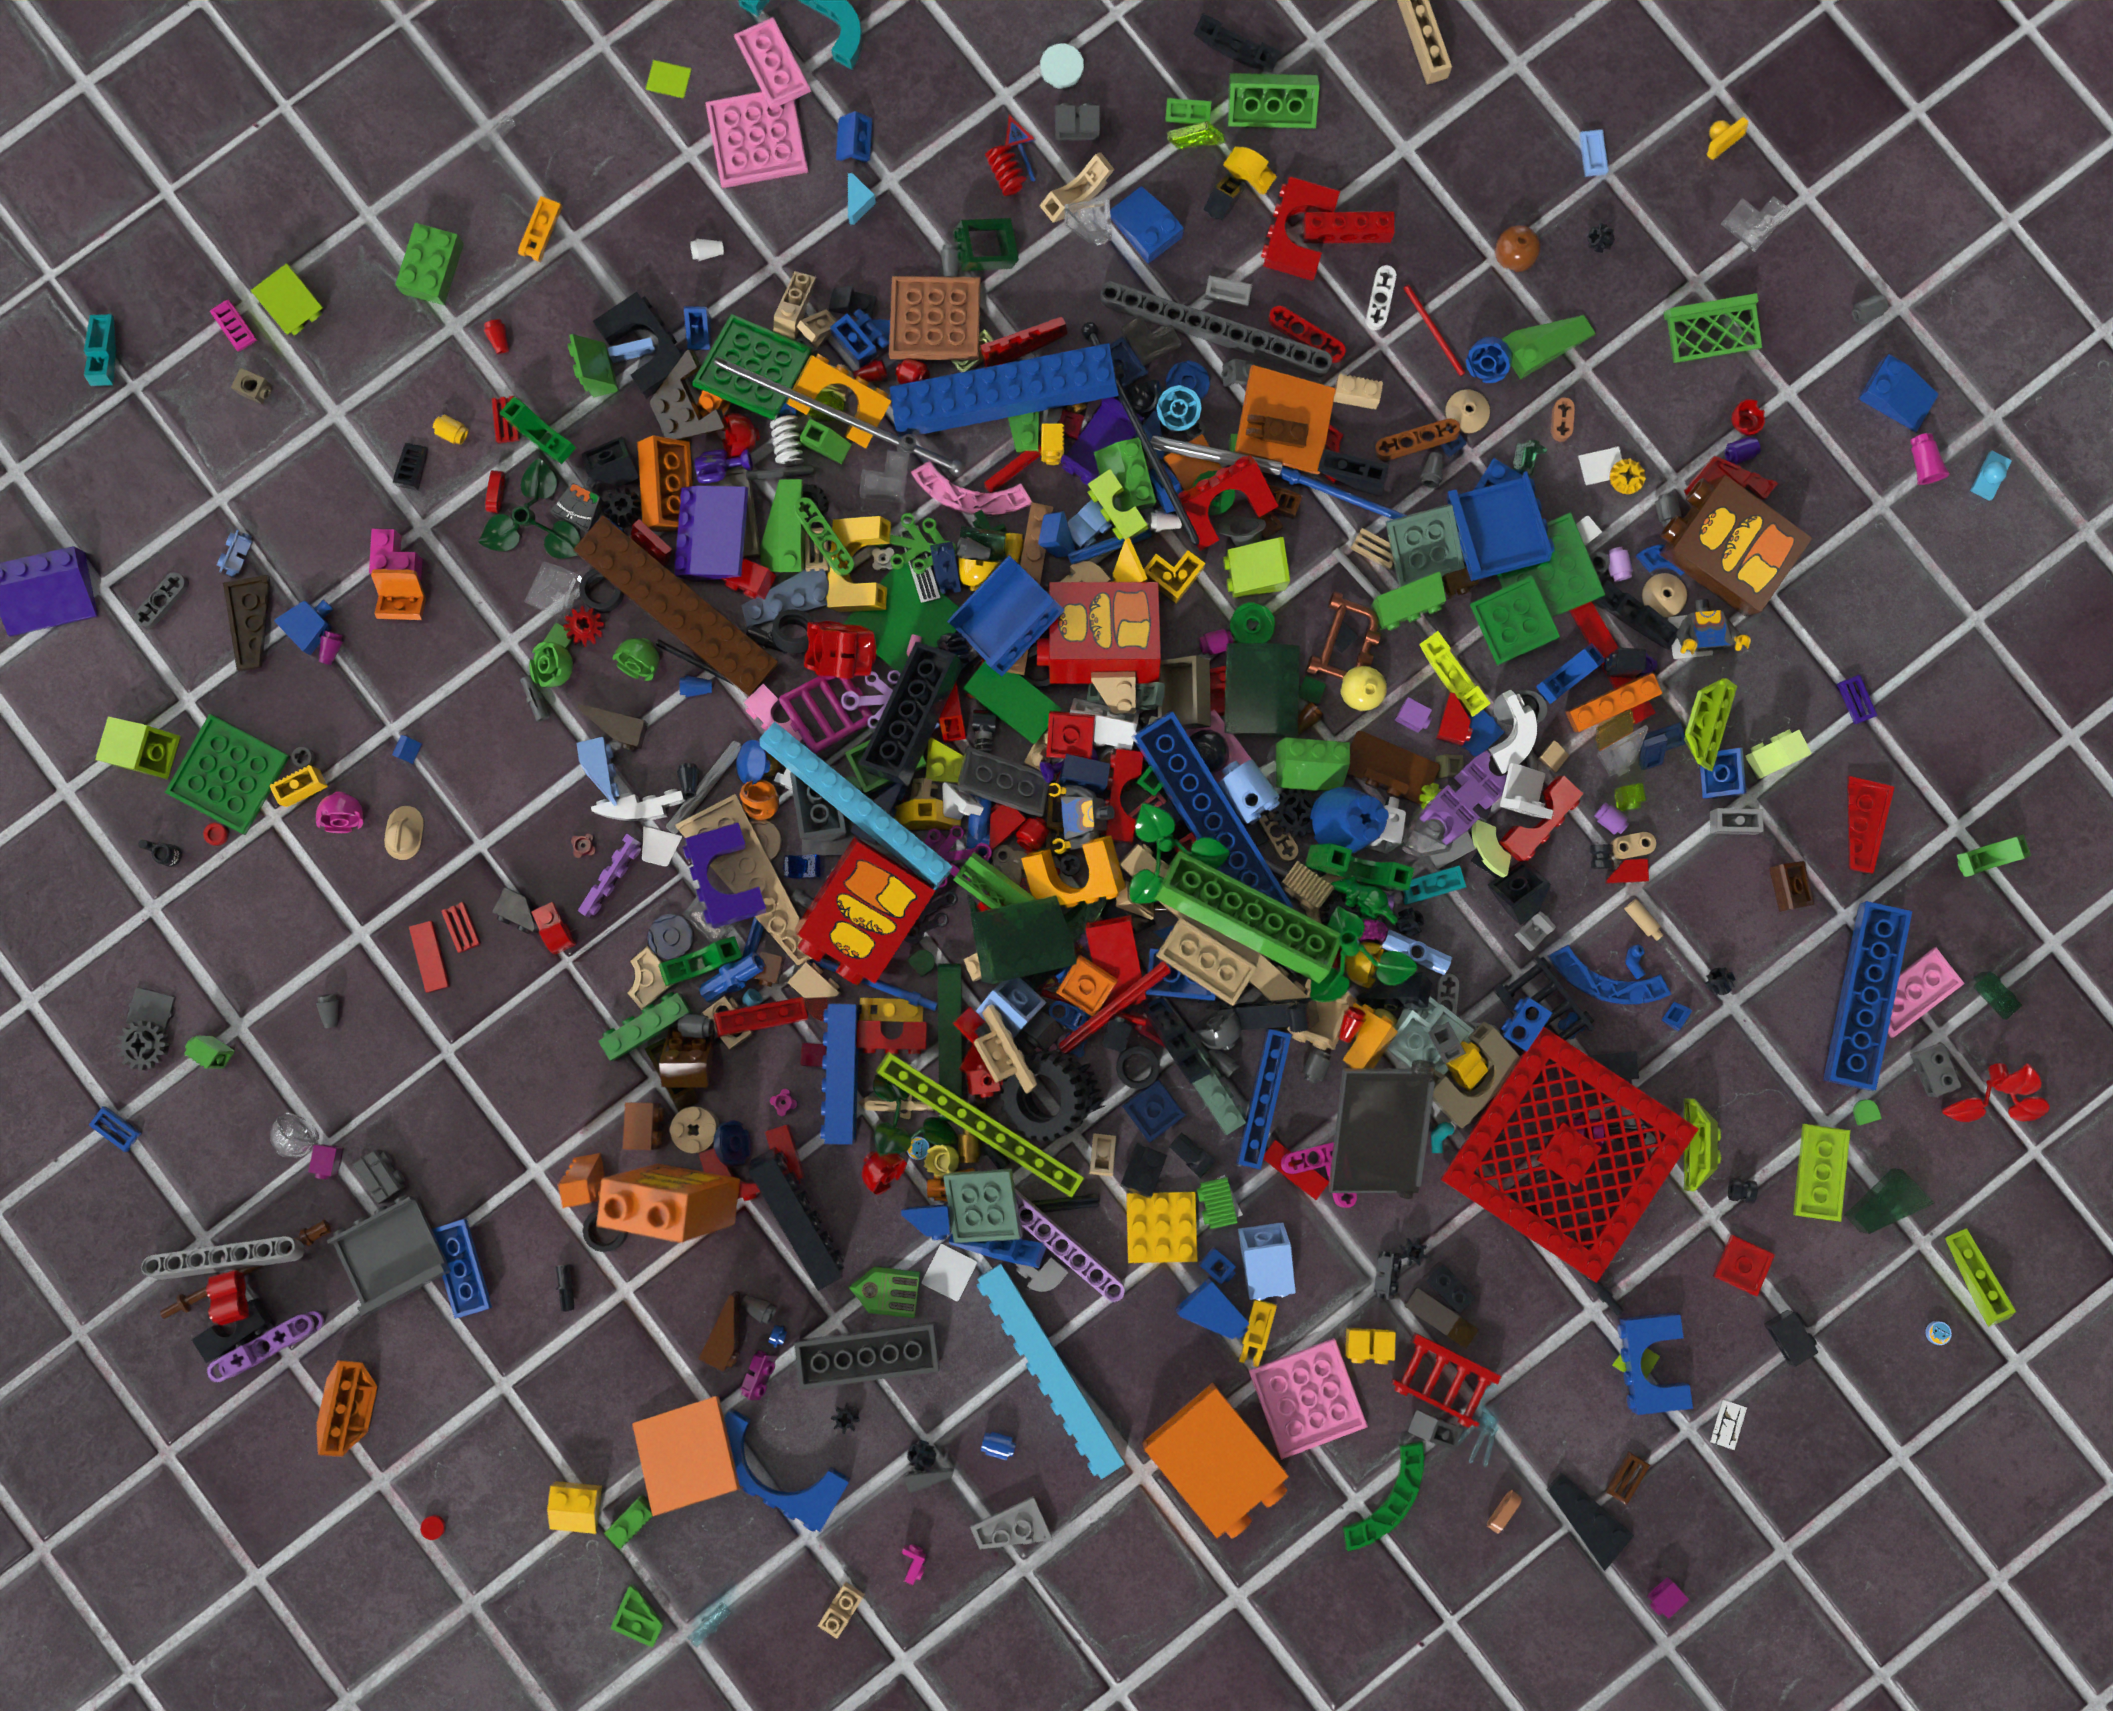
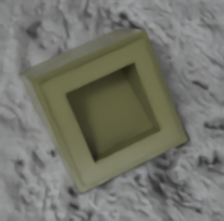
[1435,754,1464,779]

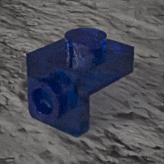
[783,854,820,879]

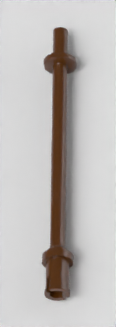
[160,1219,332,1319]

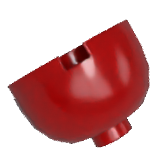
[722,413,760,459]
[861,1151,907,1195]

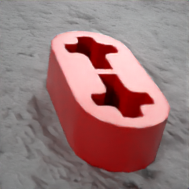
[485,470,505,513]

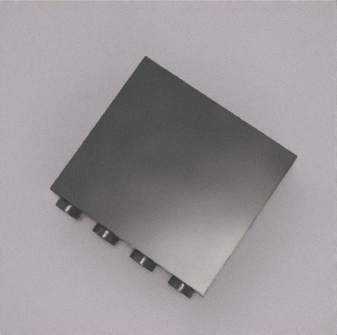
[327,1195,451,1316]

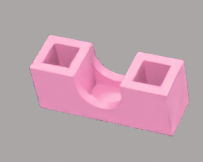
[744,684,813,744]

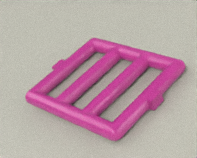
[779,676,875,754]

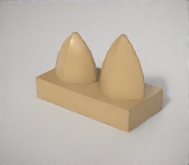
[1024,728,1053,771]

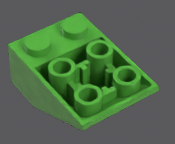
[568,334,619,398]

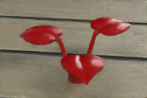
[1942,1063,2050,1122]

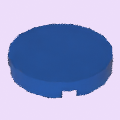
[1166,361,1210,402]

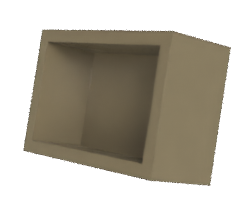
[1158,655,1211,730]

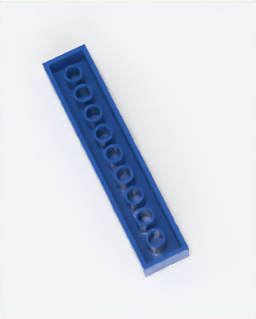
[890,343,1119,438]
[1131,711,1293,908]

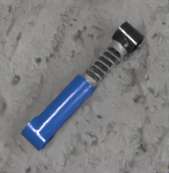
[967,710,996,856]

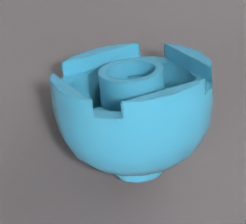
[1157,385,1201,432]

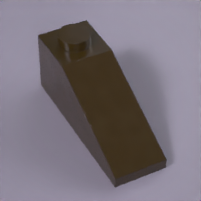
[578,704,648,751]
[644,1038,699,1112]
[1404,1287,1479,1349]

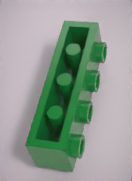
[599,992,693,1061]

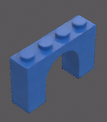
[1618,1313,1693,1415]

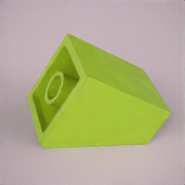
[250,263,323,335]
[1223,537,1290,598]
[95,717,181,779]

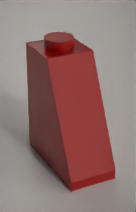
[939,682,966,743]

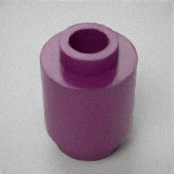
[1198,628,1233,656]

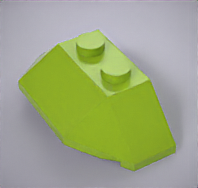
[1684,678,1737,771]
[1684,1098,1721,1191]

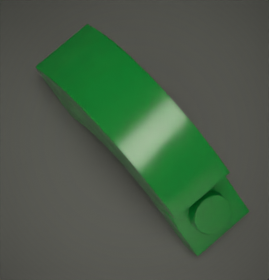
[499,397,576,464]
[658,936,742,986]

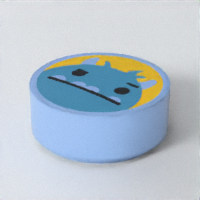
[907,1137,930,1160]
[1925,1321,1951,1345]

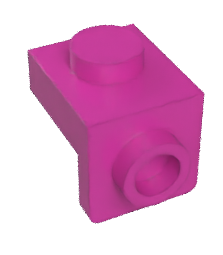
[902,1544,926,1585]

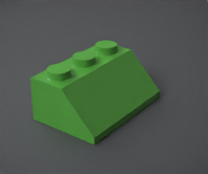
[1094,437,1156,512]
[1371,571,1446,631]
[1276,738,1350,791]

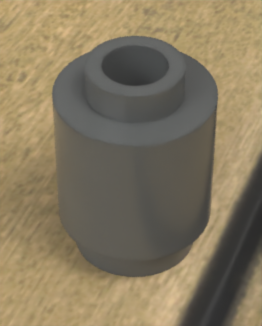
[1852,295,1888,324]
[1655,493,1682,528]
[678,1014,714,1039]
[1302,1048,1331,1084]

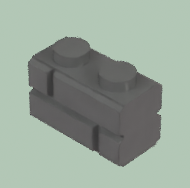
[352,1149,405,1204]

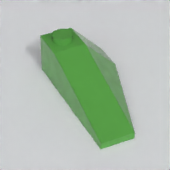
[1502,315,1596,380]
[760,479,806,572]

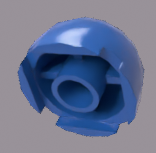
[1466,337,1513,383]

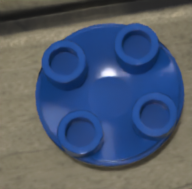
[736,740,771,785]

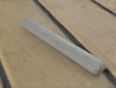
[666,740,742,834]

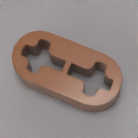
[1551,398,1575,442]
[1487,1490,1522,1534]

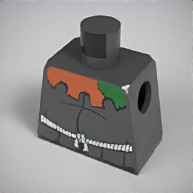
[551,477,604,533]

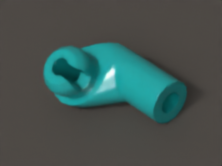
[1431,1122,1454,1153]

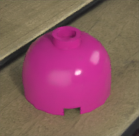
[316,792,363,833]

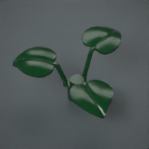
[478,458,581,559]
[872,1074,958,1156]

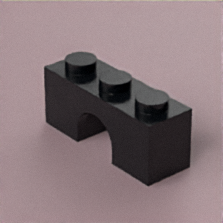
[192,1298,273,1363]

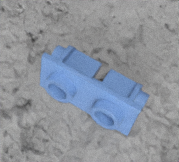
[217,529,253,578]

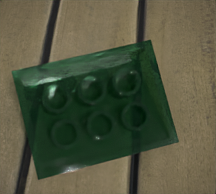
[1224,643,1300,738]
[970,895,1077,984]

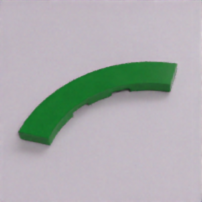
[1342,1441,1424,1551]

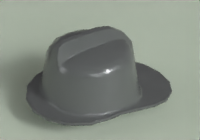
[1214,516,1266,547]
[1493,689,1548,725]

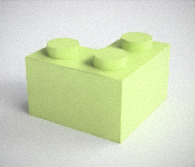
[1745,729,1812,780]

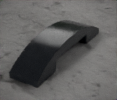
[1193,13,1282,72]

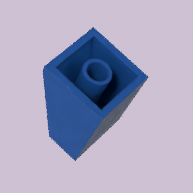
[1175,1278,1250,1340]

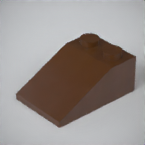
[698,1291,741,1372]

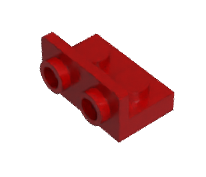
[629,519,672,566]

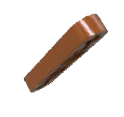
[1375,418,1460,461]

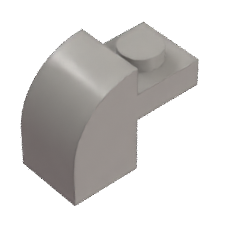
[1016,1256,1068,1292]

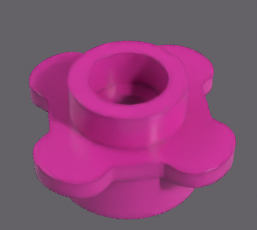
[770,1089,797,1116]

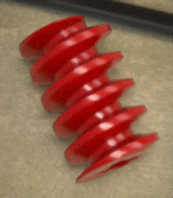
[985,145,1027,196]

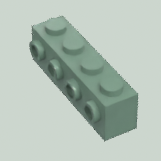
[1192,1045,1246,1135]

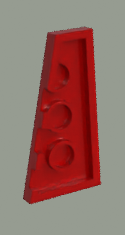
[980,317,1068,367]

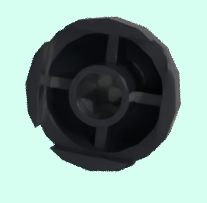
[1189,730,1229,774]

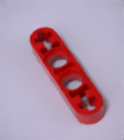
[1268,306,1346,363]

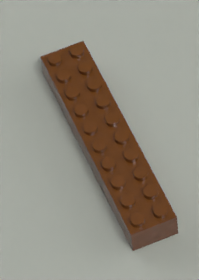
[573,515,779,698]

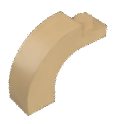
[1040,152,1114,223]

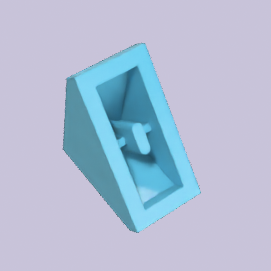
[848,173,876,224]

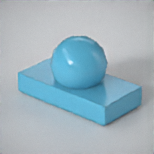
[1970,451,2012,501]

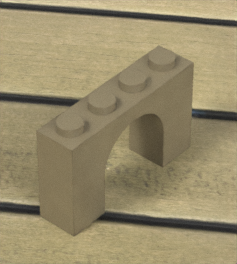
[1432,1021,1520,1128]

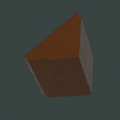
[1769,861,1814,912]

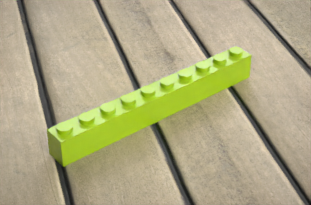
[876,1052,1084,1198]

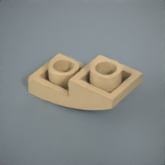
[818,1581,865,1639]

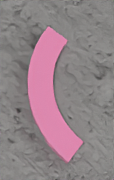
[911,461,1033,516]

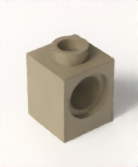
[231,368,272,405]

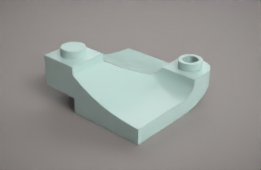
[1387,997,1475,1075]

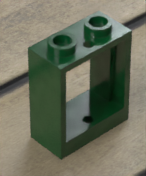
[953,218,1019,271]

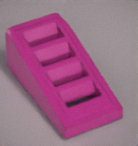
[210,300,257,352]

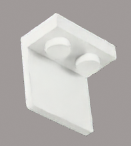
[1500,763,1553,819]

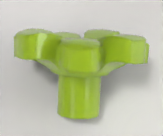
[1420,783,1442,810]

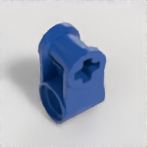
[1048,1001,1092,1031]

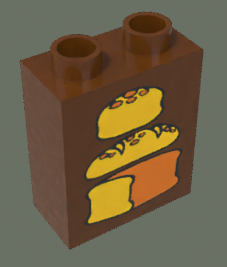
[1659,475,1812,616]

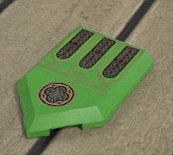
[849,1266,920,1318]

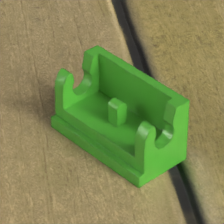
[1165,98,1212,125]

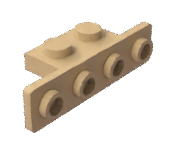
[974,1005,1037,1093]

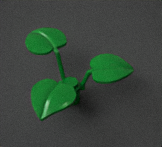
[1129,803,1229,904]
[1310,906,1417,1002]

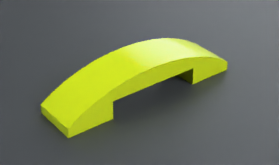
[1419,631,1491,717]

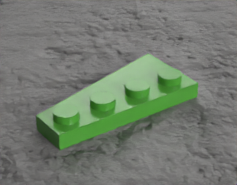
[1008,411,1040,453]

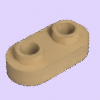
[1611,832,1656,860]

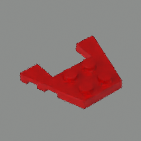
[1684,456,1778,506]

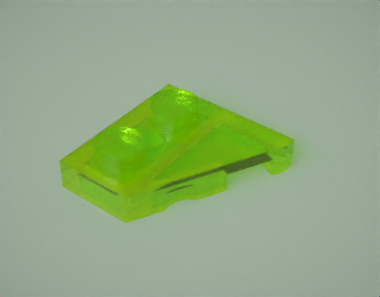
[1167,121,1225,148]

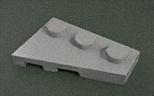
[970,1496,1053,1549]

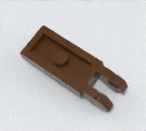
[1246,414,1308,448]

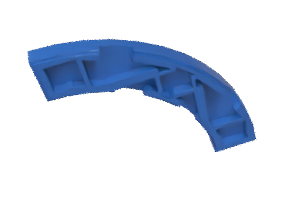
[1547,945,1671,1005]

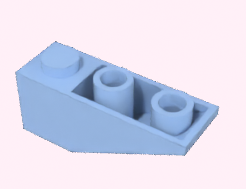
[577,737,620,806]

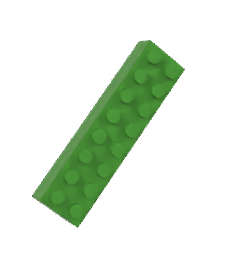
[1155,851,1340,984]

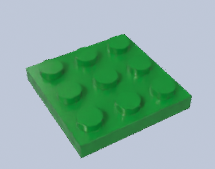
[1470,576,1560,666]

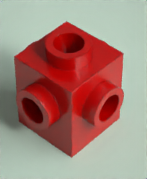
[966,1064,1003,1098]

